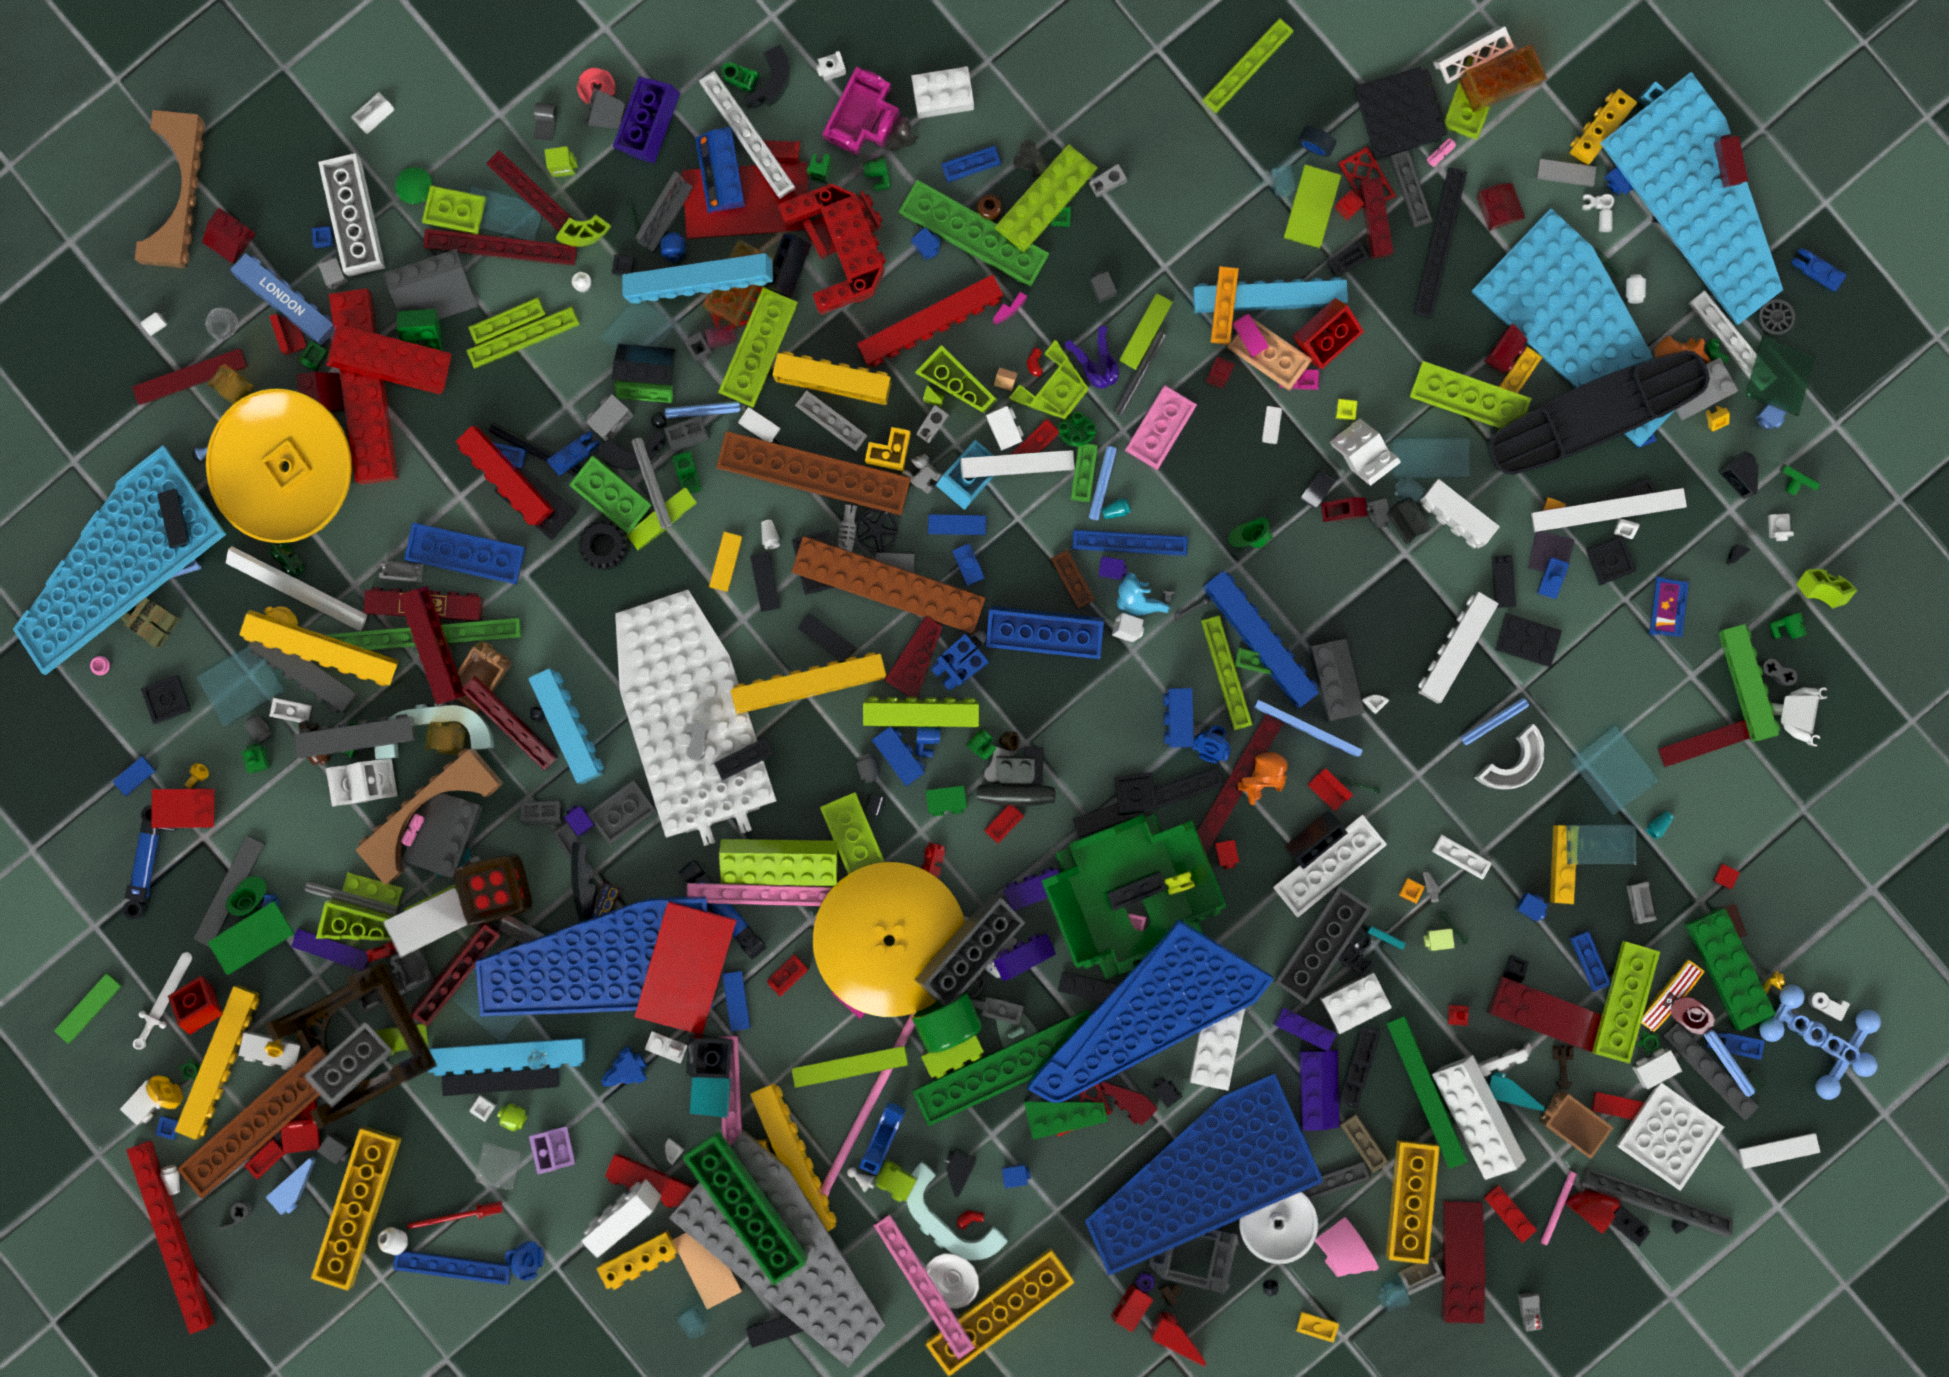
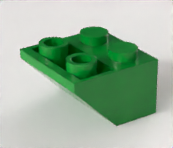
[396,309,442,351]

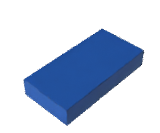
[112,757,156,796]

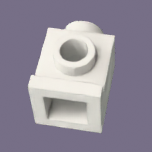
[816,51,846,81]

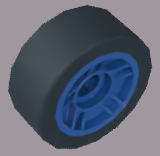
[1298,126,1336,157]

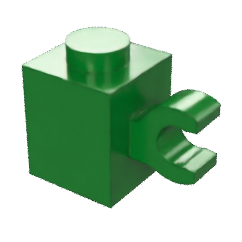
[241,743,271,774]

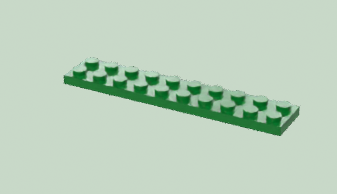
[912,1009,1090,1126]

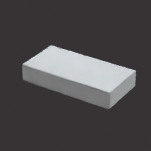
[738,407,780,442]

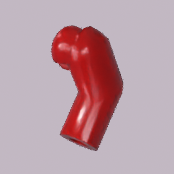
[1026,347,1043,377]
[957,1210,984,1230]

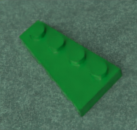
[1024,1101,1108,1140]

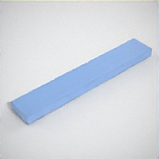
[1254,700,1363,757]

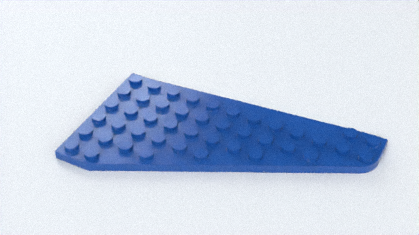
[1027,919,1274,1103]

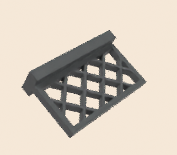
[635,171,694,253]

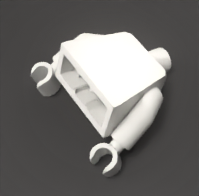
[1772,687,1827,746]

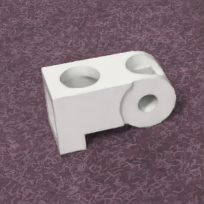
[1808,992,1850,1021]

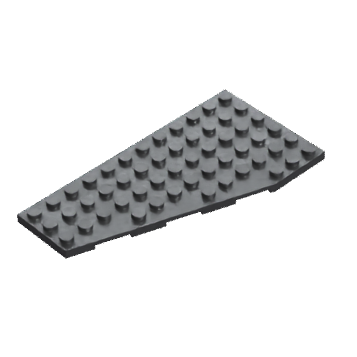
[669,1130,886,1367]

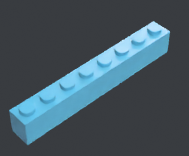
[622,253,773,304]
[1193,277,1348,313]
[428,1037,586,1076]

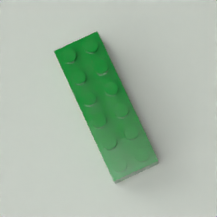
[1684,908,1776,1031]

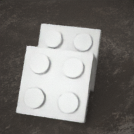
[1330,419,1401,486]
[326,758,398,806]

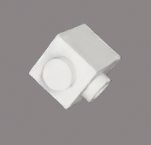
[1112,613,1144,642]

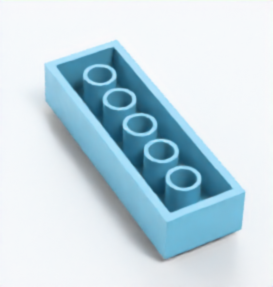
[528,668,604,784]

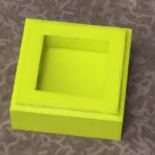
[1336,399,1357,421]

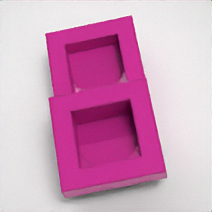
[993,292,1027,325]
[1232,314,1269,357]
[1279,370,1319,390]

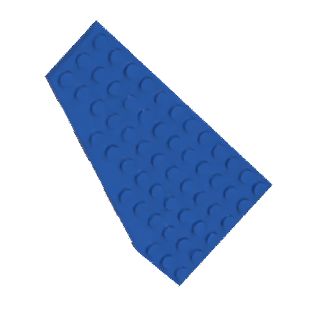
[475,896,713,1017]
[1085,1074,1323,1276]

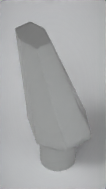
[1423,872,1441,902]

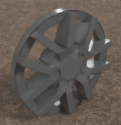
[1758,299,1795,335]

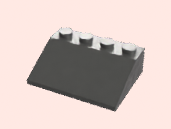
[383,249,478,320]
[402,793,483,879]

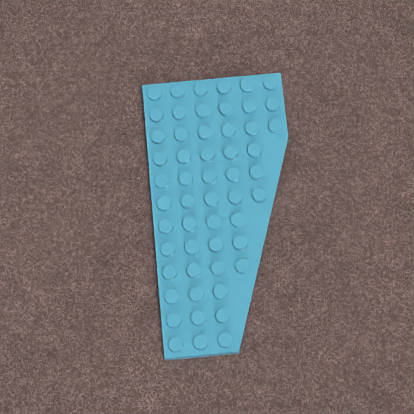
[1600,72,1783,325]
[1471,209,1675,447]
[13,445,226,675]

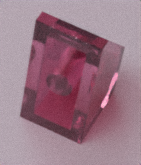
[705,325,736,350]

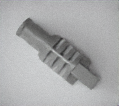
[837,504,857,551]

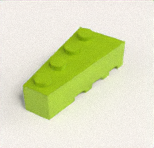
[915,345,998,414]
[316,899,394,941]

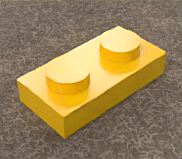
[1296,1311,1339,1343]

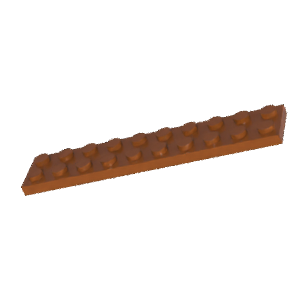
[716,431,911,516]
[791,535,986,633]
[177,1044,329,1199]

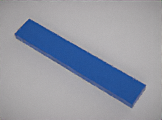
[1072,530,1188,556]
[393,1250,512,1285]

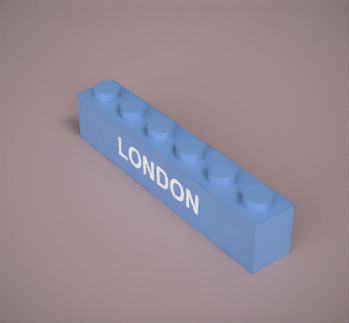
[230,253,334,346]

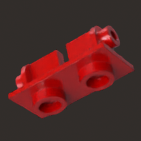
[921,842,946,879]

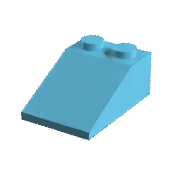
[936,439,994,510]

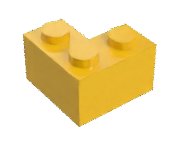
[865,427,911,471]

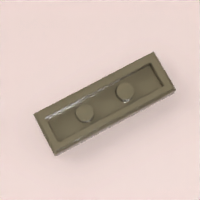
[1339,1114,1389,1173]

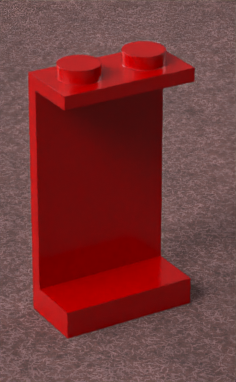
[802,191,883,260]

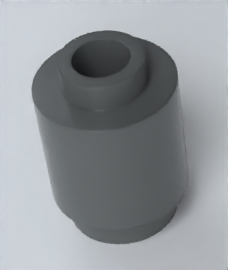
[244,714,272,744]
[856,754,879,783]

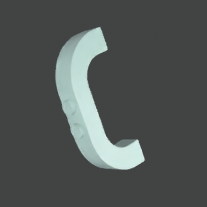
[375,702,494,760]
[907,1160,1008,1260]

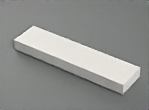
[1739,1133,1820,1169]

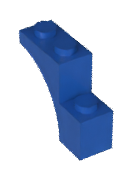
[859,1102,906,1175]

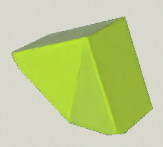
[923,385,945,407]

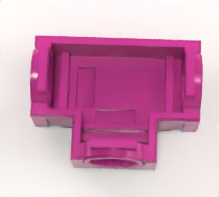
[822,67,900,156]

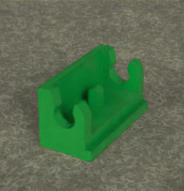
[807,153,832,184]

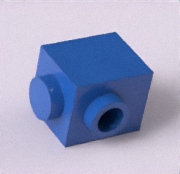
[1604,167,1634,196]
[911,227,940,260]
[1515,893,1548,922]
[1002,1163,1031,1188]

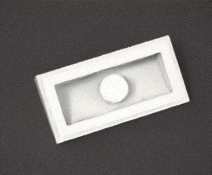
[351,92,394,134]

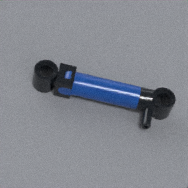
[123,805,177,919]
[679,859,767,960]

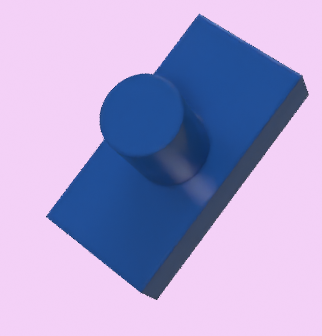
[952,543,985,586]
[1537,556,1570,599]

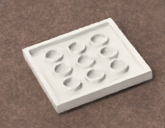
[1615,1083,1724,1191]

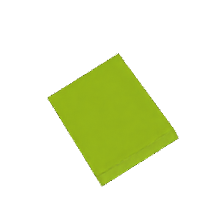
[422,185,487,235]

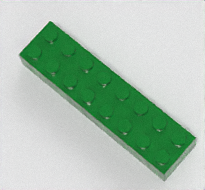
[683,1130,808,1286]

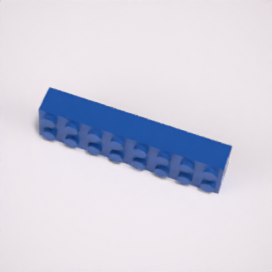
[1203,571,1319,709]

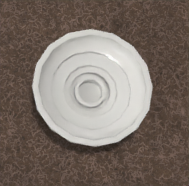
[925,1254,979,1308]

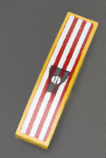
[1641,960,1705,1032]

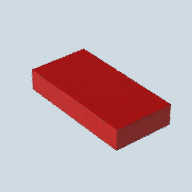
[984,806,1024,843]
[244,1138,285,1179]

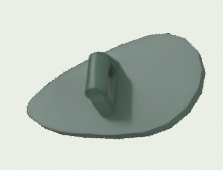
[996,999,1038,1047]

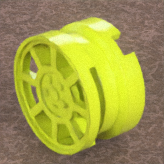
[1165,871,1195,895]

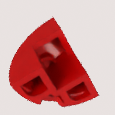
[1565,1189,1620,1234]

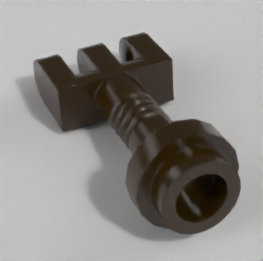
[1552,1046,1573,1089]

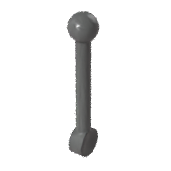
[1174,597,1210,621]

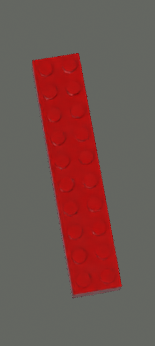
[329,288,398,485]

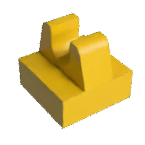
[1706,406,1730,432]

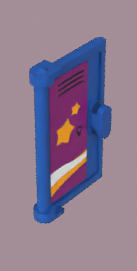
[1649,576,1689,637]

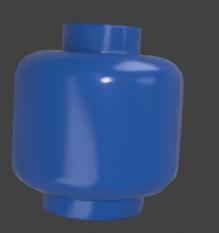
[661,232,685,262]

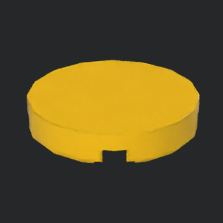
[146,1075,184,1109]

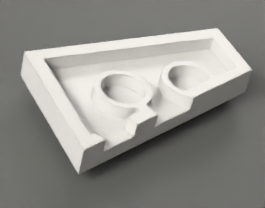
[1477,1042,1532,1077]

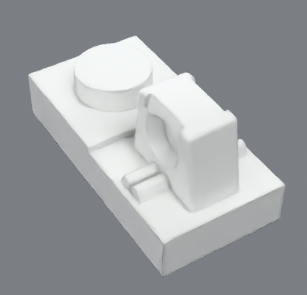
[645,1031,688,1064]

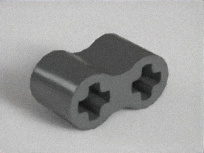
[1758,659,1798,686]

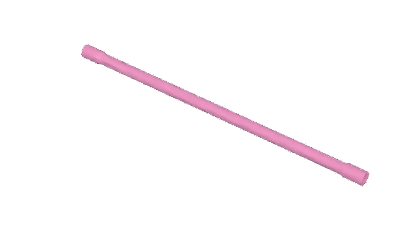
[820,1013,915,1197]

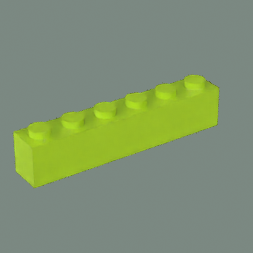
[863,696,979,727]

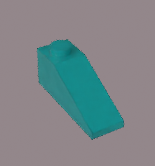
[1487,1071,1545,1111]

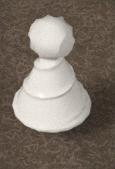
[847,1167,875,1192]

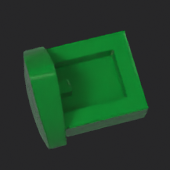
[298,340,329,372]

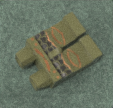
[120,597,181,649]

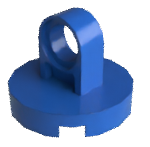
[1192,725,1231,763]
[505,1241,544,1281]

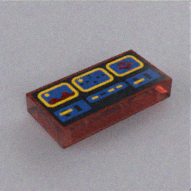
[591,881,622,918]

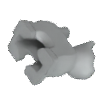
[902,454,943,494]

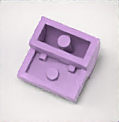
[529,1126,575,1175]

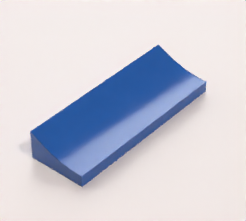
[986,606,1105,659]

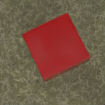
[1713,864,1740,890]

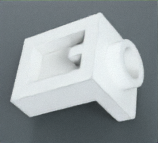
[1768,514,1794,541]

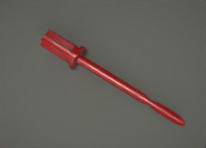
[407,1201,504,1229]

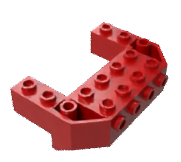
[778,183,886,315]

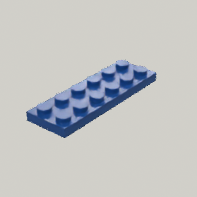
[404,523,525,585]

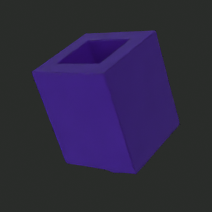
[1098,557,1127,581]
[564,805,595,836]

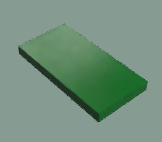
[207,901,295,975]

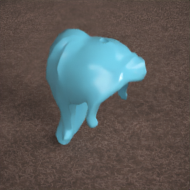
[1117,573,1171,616]

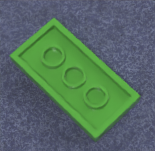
[569,455,653,534]

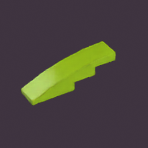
[1119,293,1173,370]
[627,487,697,550]

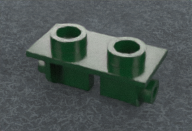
[270,543,305,578]

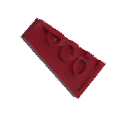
[884,616,942,699]

